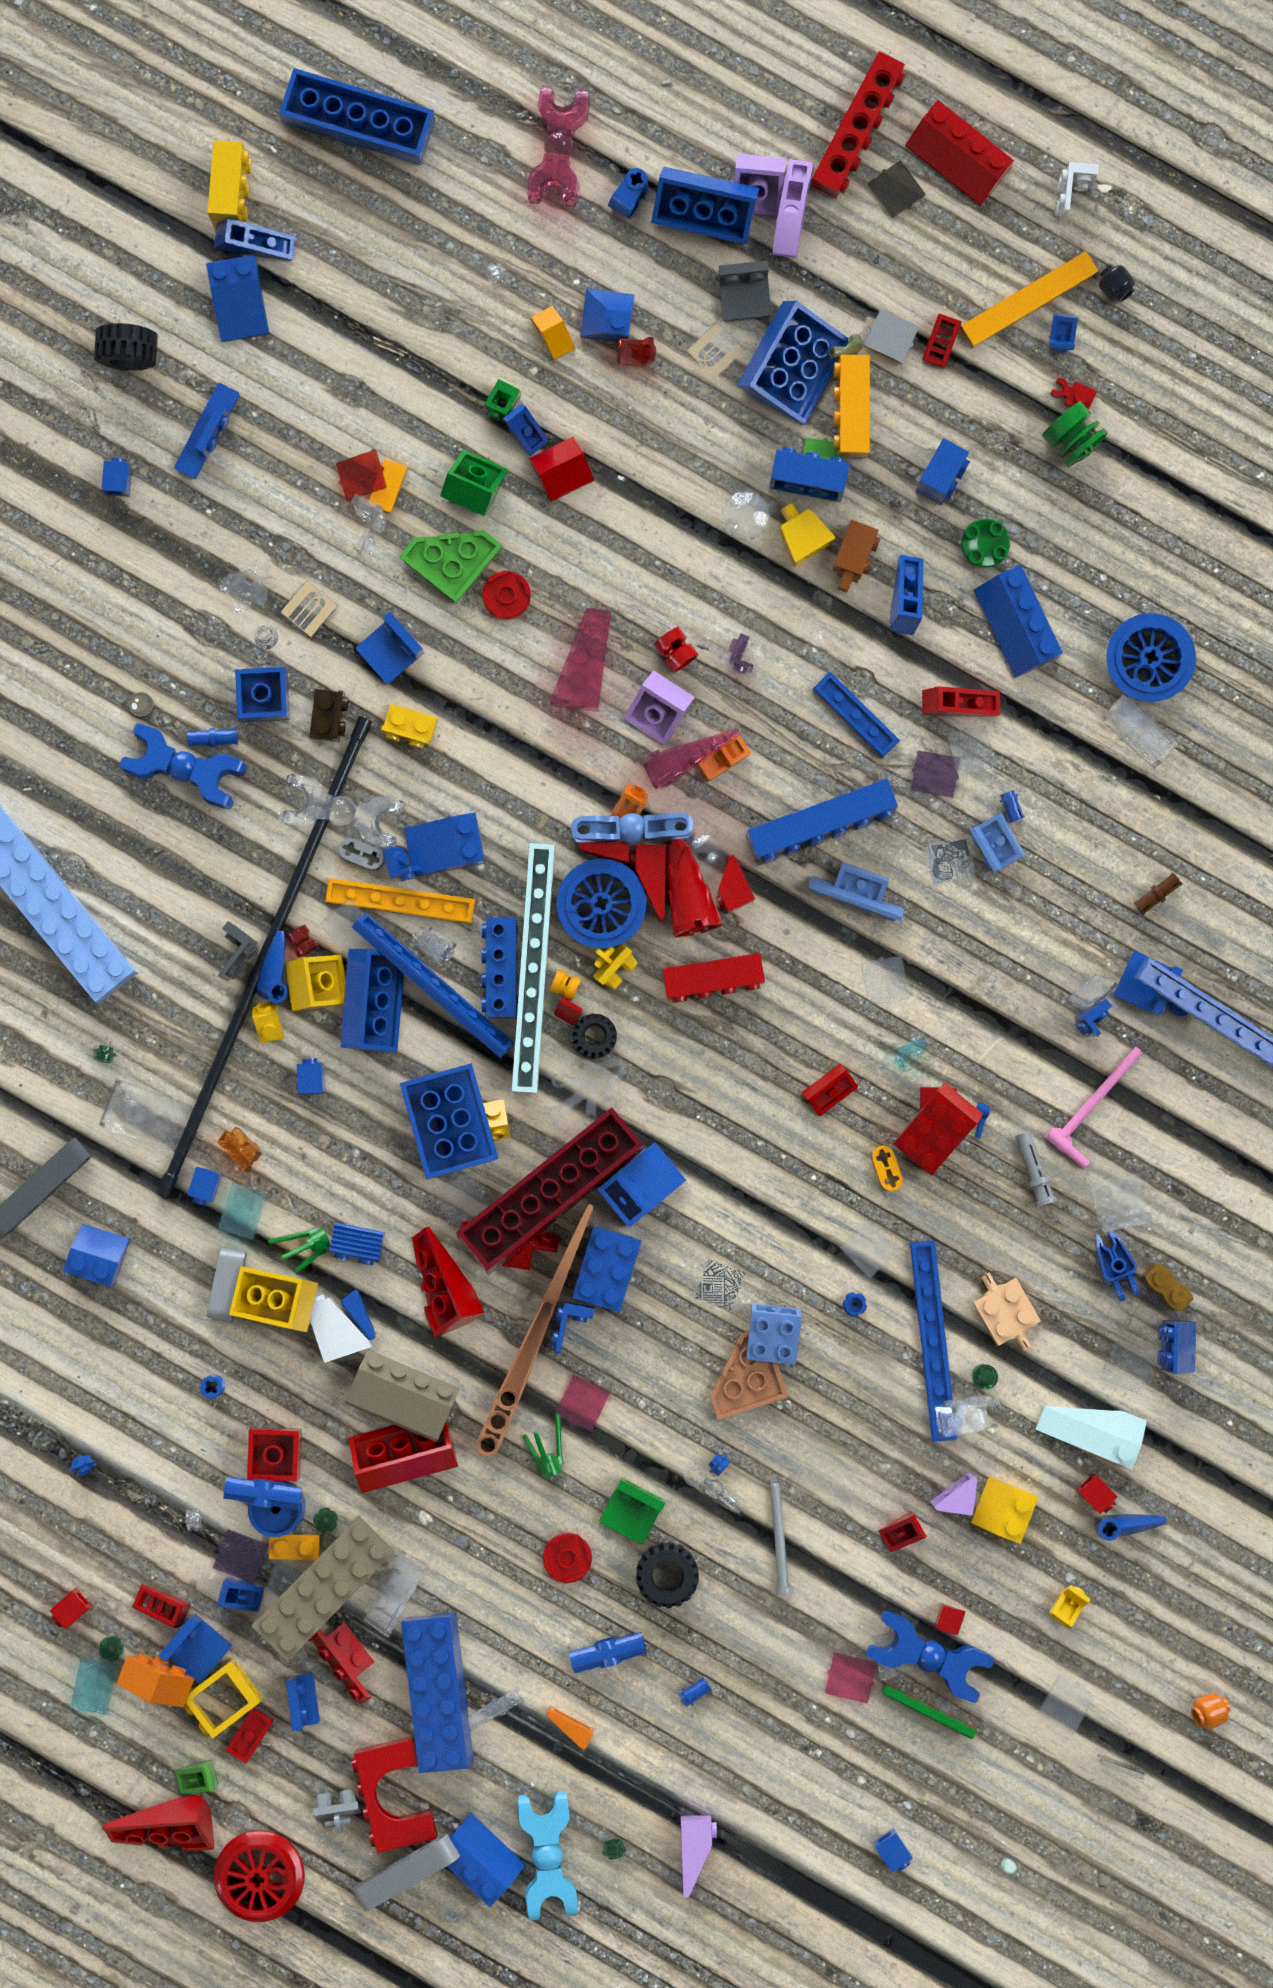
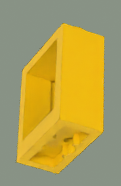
[184,1658,263,1739]

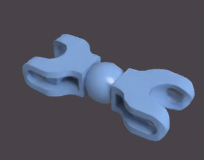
[571,813,693,844]

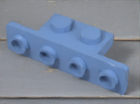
[808,862,904,921]

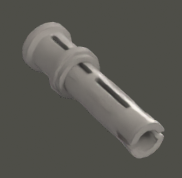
[1015,1131,1058,1208]

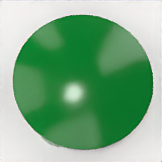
[961,518,1010,568]

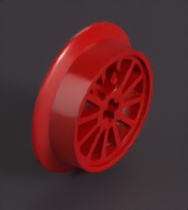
[214,1830,305,1922]

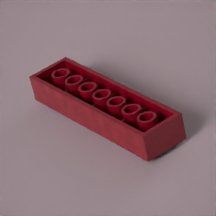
[456,1107,643,1276]

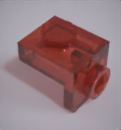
[616,337,656,367]

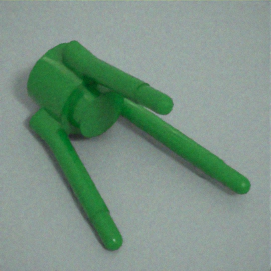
[268,1227,331,1273]
[523,1413,564,1478]

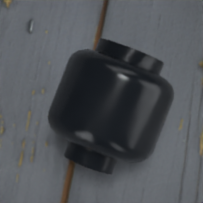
[1099,265,1135,302]

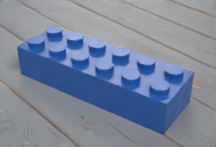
[279,68,436,165]
[746,778,898,864]
[401,1612,474,1773]

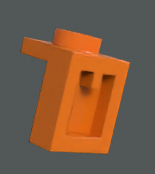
[610,783,649,819]

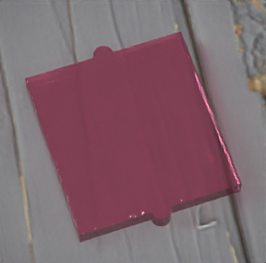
[555,1374,610,1431]
[825,1652,877,1703]

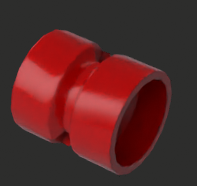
[653,626,699,673]

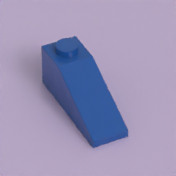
[214,218,296,261]
[890,555,924,635]

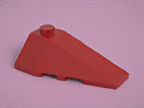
[412,1227,484,1338]
[103,1795,214,1851]

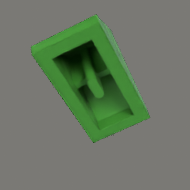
[174,1759,219,1795]

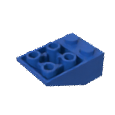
[597,1142,686,1228]
[1157,1320,1196,1374]

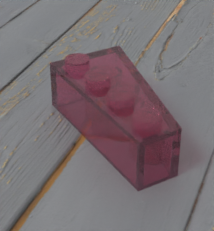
[550,608,611,712]

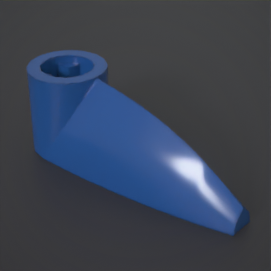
[256,930,288,1003]
[1095,1514,1166,1541]

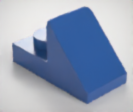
[503,403,549,456]

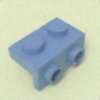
[970,813,1025,872]

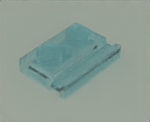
[218,1181,268,1240]
[70,1657,118,1715]

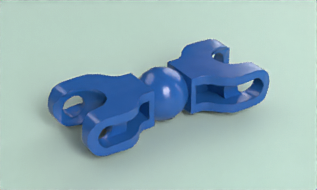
[118,723,248,810]
[865,1610,995,1703]

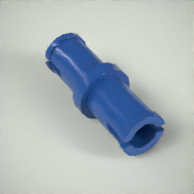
[187,728,238,748]

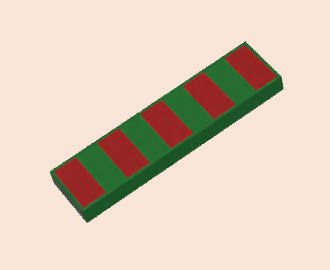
[881,1682,977,1739]

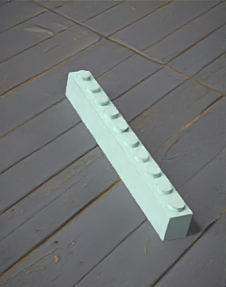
[512,843,555,1094]

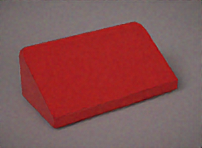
[802,1064,858,1117]

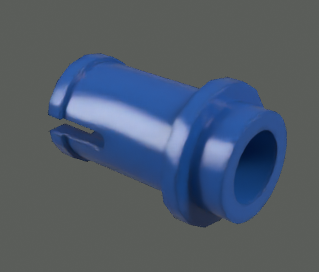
[1000,790,1025,823]
[679,1677,712,1707]

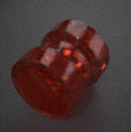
[285,924,319,958]

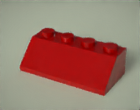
[905,100,1014,206]
[349,1421,458,1493]

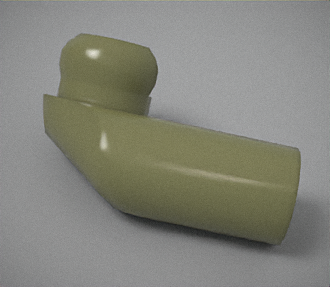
[829,334,864,359]

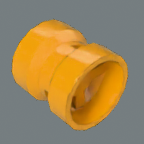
[549,969,581,1001]

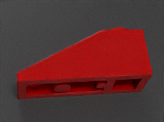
[922,686,1000,716]
[631,844,666,921]

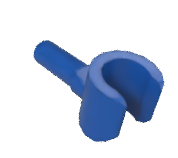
[975,1102,990,1138]

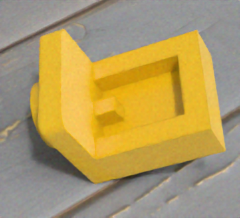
[252,1002,284,1044]
[483,1099,511,1141]
[1048,1585,1091,1629]

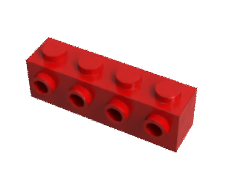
[662,953,765,1003]

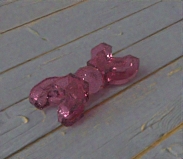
[527,86,590,208]

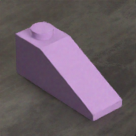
[681,1815,717,1898]

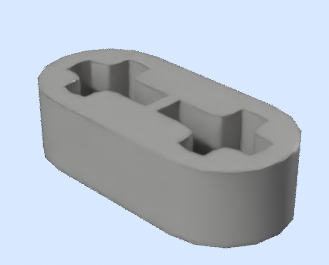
[339,838,384,871]

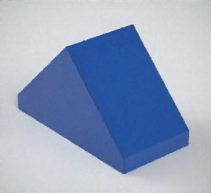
[217,1577,264,1612]

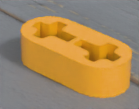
[871,1145,903,1191]

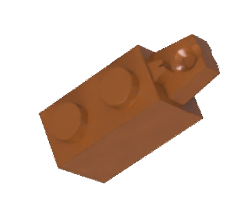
[833,519,881,593]

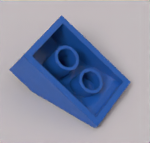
[206,255,270,342]
[404,812,486,877]

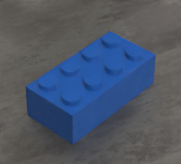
[651,166,759,244]

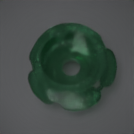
[93,1045,117,1064]
[313,1508,338,1533]
[99,1636,124,1661]
[602,1839,626,1860]

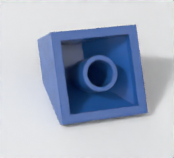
[580,289,635,343]

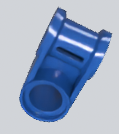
[608,168,648,219]

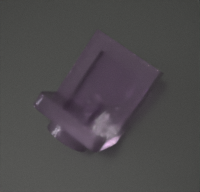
[728,633,754,674]

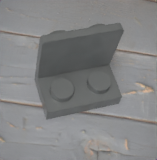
[718,261,772,321]
[218,921,258,981]

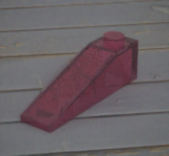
[644,728,744,789]

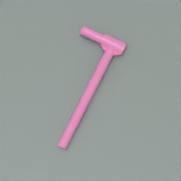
[1045,1047,1143,1169]

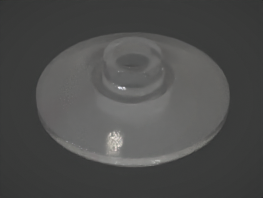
[684,833,726,882]

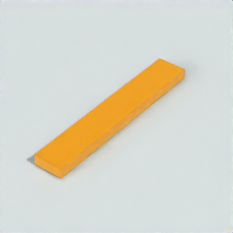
[960,251,1099,348]
[325,878,475,924]

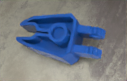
[1096,1230,1140,1301]

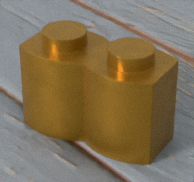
[1141,1263,1193,1312]

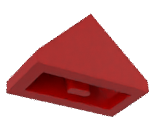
[878,1511,927,1552]

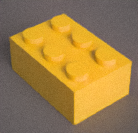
[207,140,252,227]
[229,1266,318,1332]

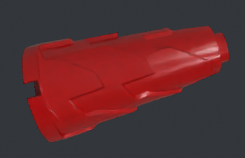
[666,838,722,938]

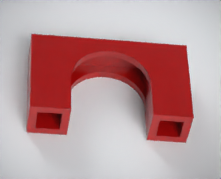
[351,1736,438,1853]

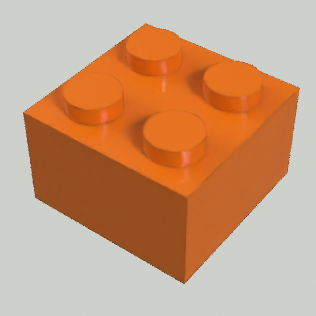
[116,1653,194,1707]

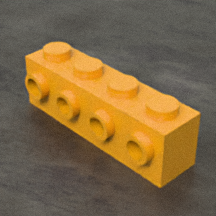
[833,355,870,458]

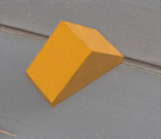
[531,306,575,360]

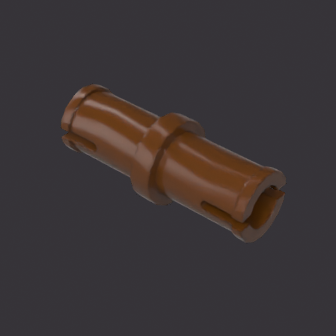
[1134,872,1183,915]

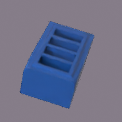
[341,1289,377,1340]

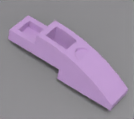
[772,159,814,259]

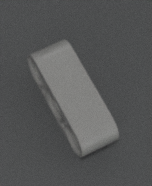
[207,1247,247,1323]

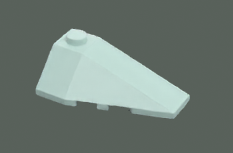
[1035,1406,1147,1469]

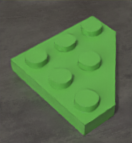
[399,530,503,604]

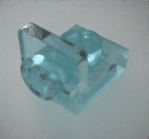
[894,1037,928,1072]

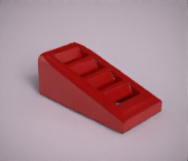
[922,313,962,368]
[579,842,629,864]
[132,1584,190,1628]

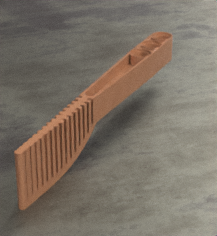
[477,1204,594,1457]

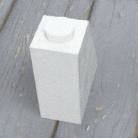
[310,1294,374,1363]

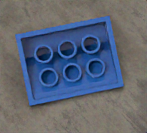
[736,301,849,425]
[400,1063,499,1180]

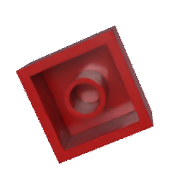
[247,1427,302,1482]

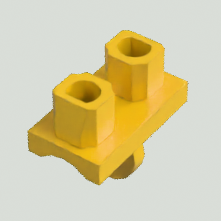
[592,943,638,989]

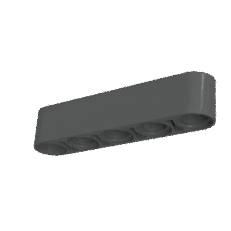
[0,1138,92,1239]

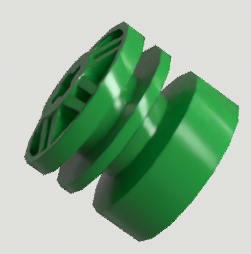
[1041,401,1108,467]

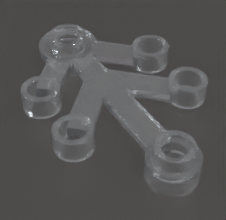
[545,1057,626,1127]

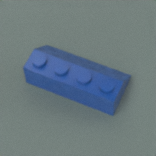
[973,565,1063,678]
[340,949,404,1052]

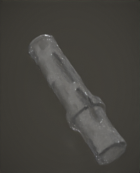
[468,1687,524,1731]

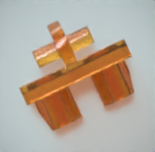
[217,1127,262,1173]

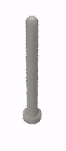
[770,1483,793,1595]

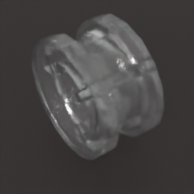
[186,1508,202,1532]

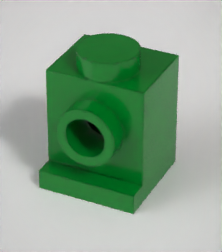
[485,379,521,421]

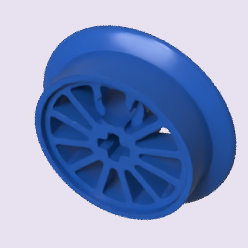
[1107,613,1196,702]
[557,859,646,948]

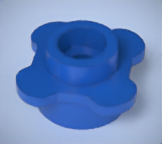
[69,1455,97,1476]

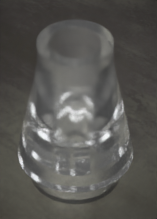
[254,625,278,650]

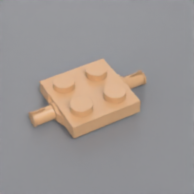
[972,1272,1041,1351]

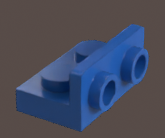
[1075,999,1113,1037]
[286,1673,320,1731]

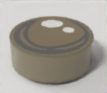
[129,692,155,718]

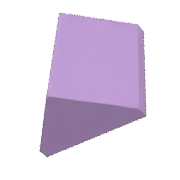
[930,1472,977,1516]

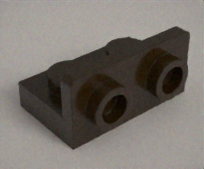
[309,689,349,742]

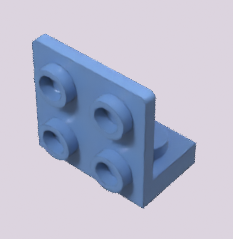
[747,1303,802,1365]

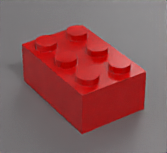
[893,1082,983,1176]

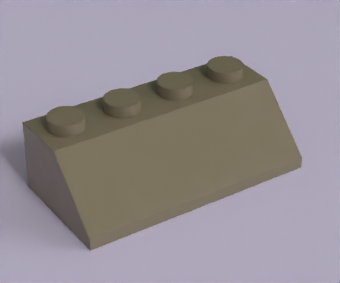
[345,1350,460,1442]

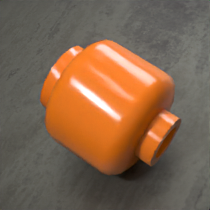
[1191,1692,1230,1730]

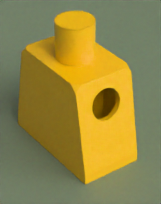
[779,503,835,567]

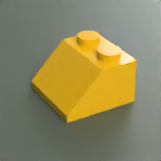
[285,955,346,1011]
[971,1476,1039,1544]

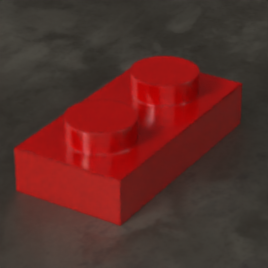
[225,1707,274,1764]

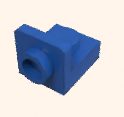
[382,846,422,881]

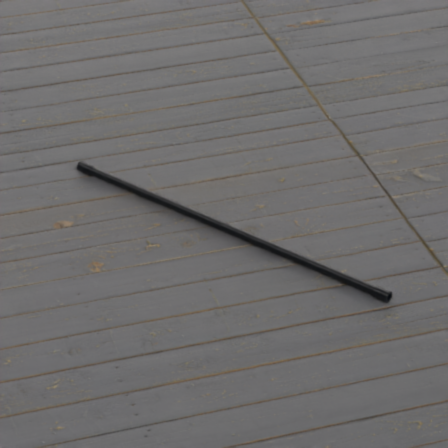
[156,716,372,1199]

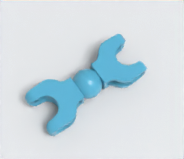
[517,1790,578,1921]

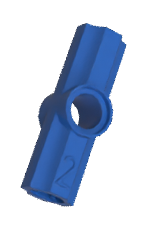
[223,1477,302,1510]
[569,1632,647,1674]

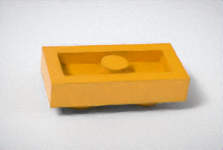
[269,1534,321,1561]

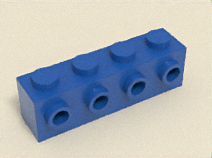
[482,918,517,1018]

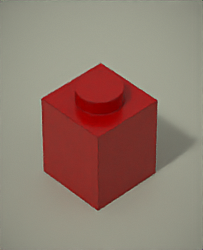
[1076,1473,1118,1514]
[50,1588,92,1629]

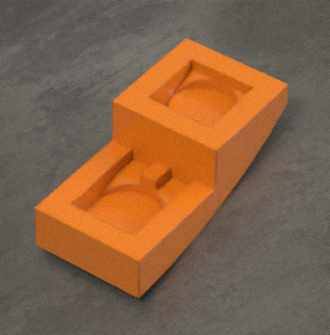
[694,733,751,783]

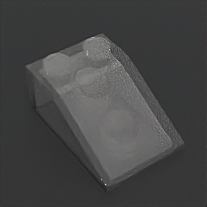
[99,1078,192,1152]

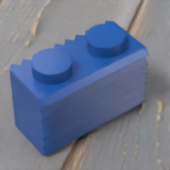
[329,1223,385,1266]

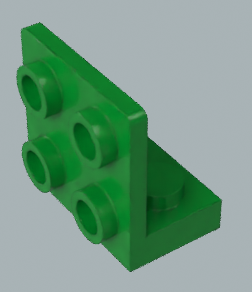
[599,1477,666,1545]

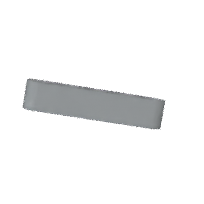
[352,1834,460,1912]

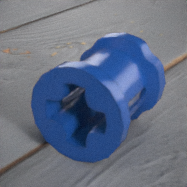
[200,1375,225,1398]

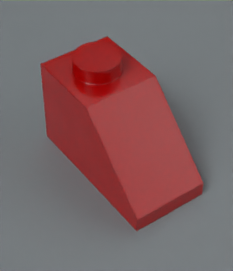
[715,855,755,914]

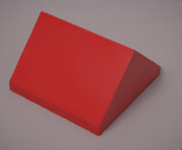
[529,437,595,502]

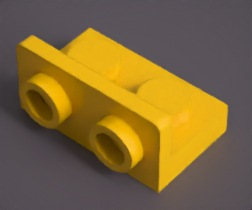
[381,703,438,749]

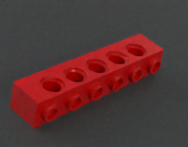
[810,51,906,199]

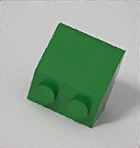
[440,450,508,516]

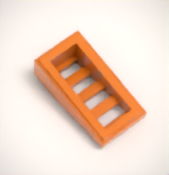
[546,1706,593,1750]

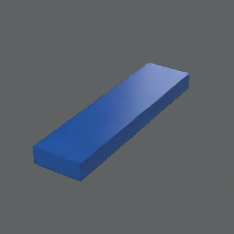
[812,672,900,758]

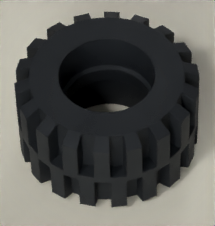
[94,323,158,371]
[636,1542,699,1609]

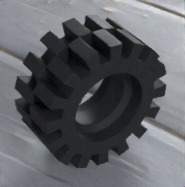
[572,1013,617,1059]

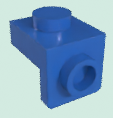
[1049,313,1078,353]

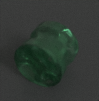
[972,1364,998,1389]

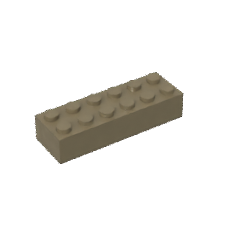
[251,1516,395,1662]

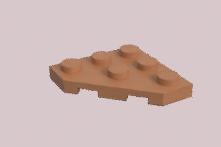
[710,1331,789,1421]

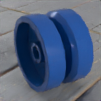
[248,1481,306,1537]

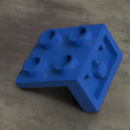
[356,612,424,684]
[1114,951,1183,1016]
[551,1302,595,1354]
[158,1613,232,1684]

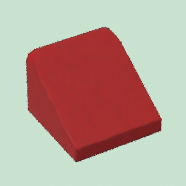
[554,997,583,1026]
[934,1603,966,1635]

